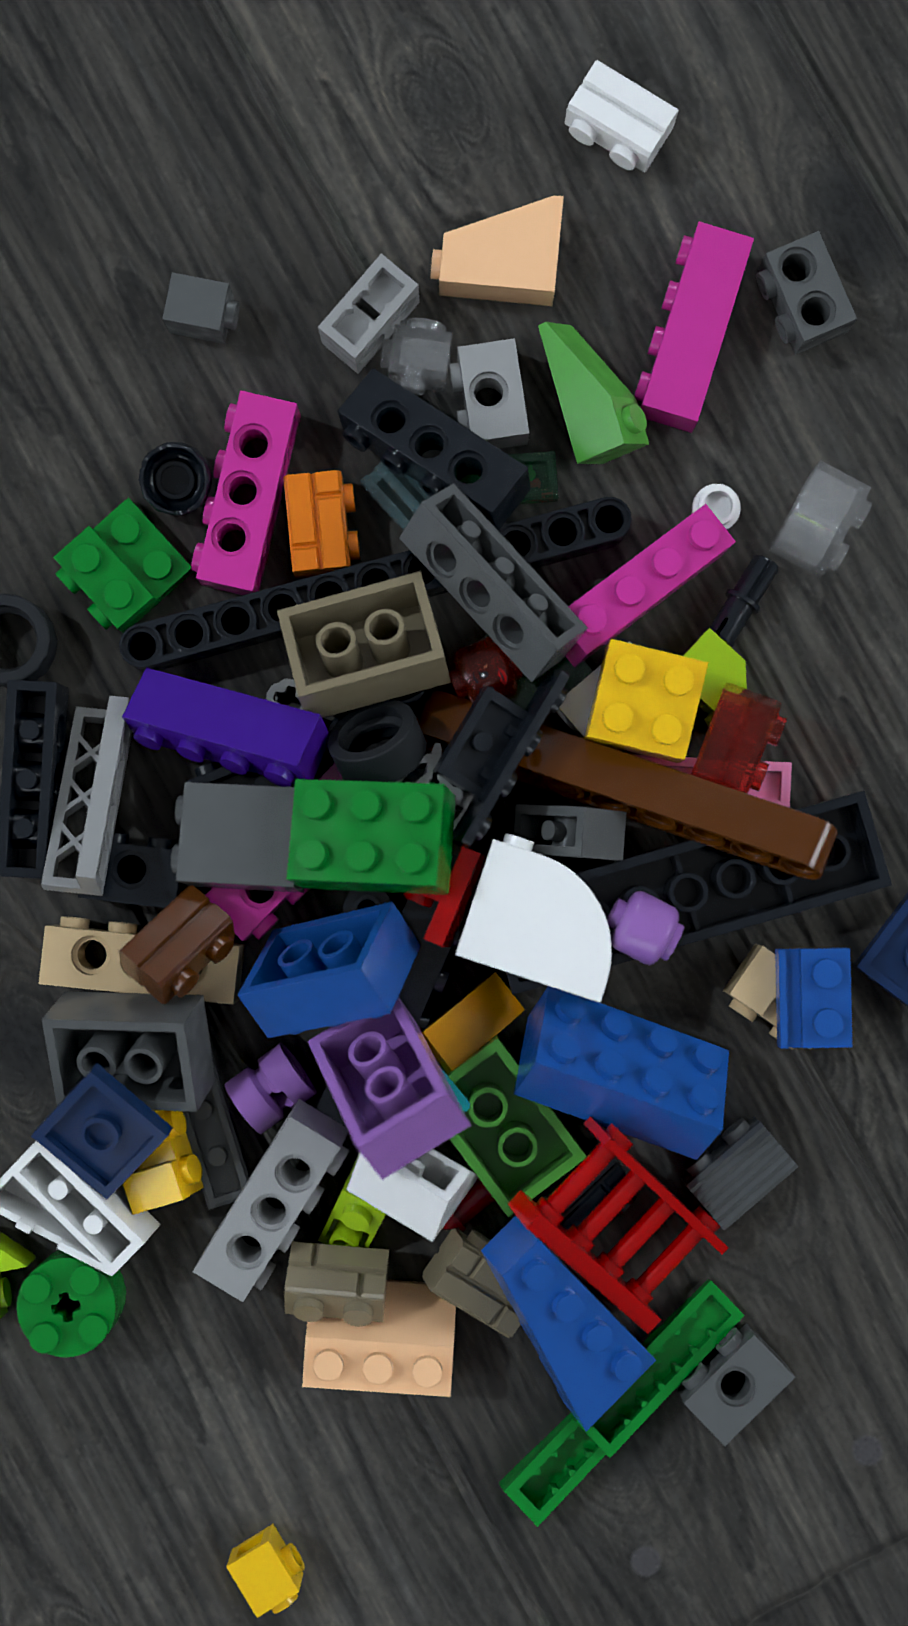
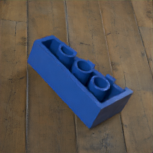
[481,1216,656,1432]

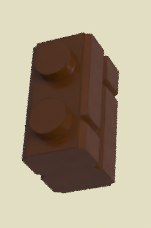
[119,885,235,1004]

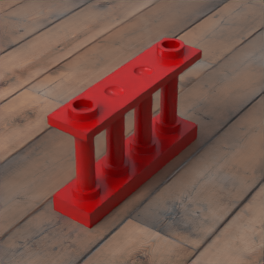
[507,1117,729,1334]

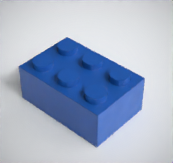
[238,902,421,1038]

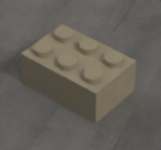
[277,571,451,718]

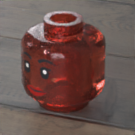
[449,636,524,704]

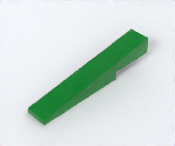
[499,1279,745,1527]

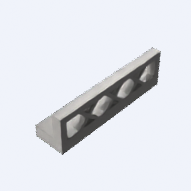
[41,696,132,896]

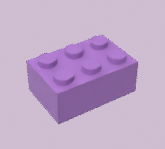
[308,997,471,1180]

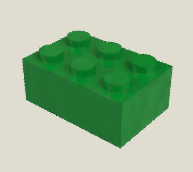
[286,779,456,895]

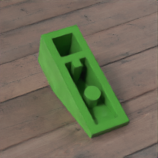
[538,322,649,464]

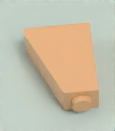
[431,195,564,306]

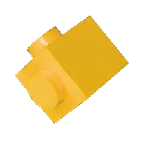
[226,1524,305,1618]

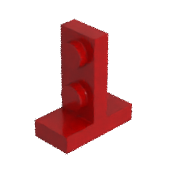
[403,846,487,947]

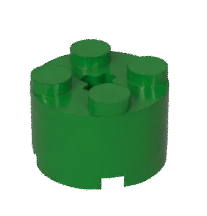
[17,1250,126,1357]

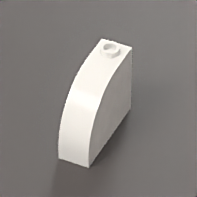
[455,833,612,1002]

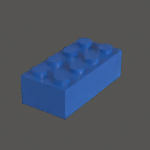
[514,986,729,1160]

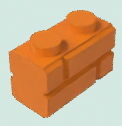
[283,470,360,579]

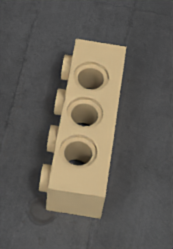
[39,916,245,1004]

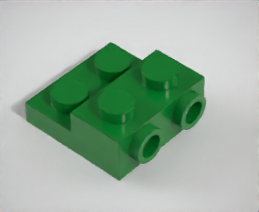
[53,497,194,633]

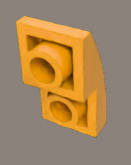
[422,972,525,1074]

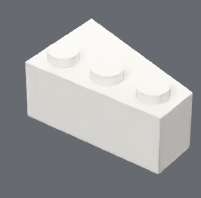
[0,1141,161,1276]

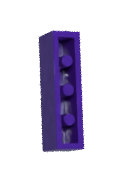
[122,667,329,787]

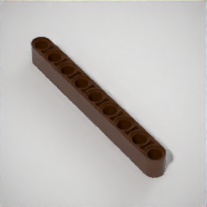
[415,690,838,880]

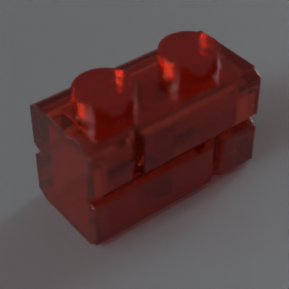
[691,682,787,794]

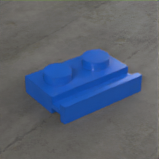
[775,947,852,1049]

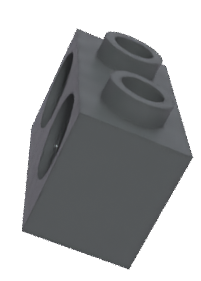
[756,231,857,355]

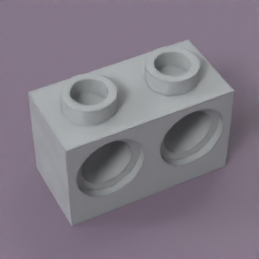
[318,253,420,374]

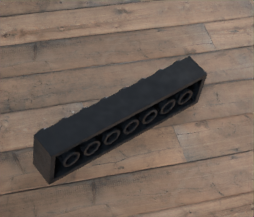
[505,791,892,995]

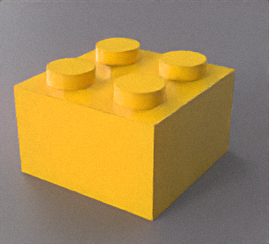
[583,639,709,763]

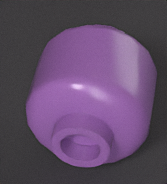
[607,891,684,965]

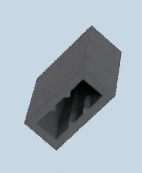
[171,782,304,893]

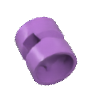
[225,1042,317,1134]

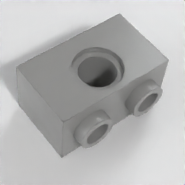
[449,338,529,449]

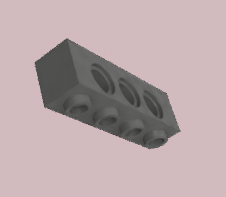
[400,483,588,682]

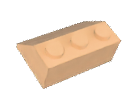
[302,1280,456,1397]

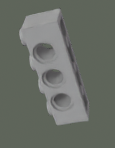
[193,1099,349,1302]

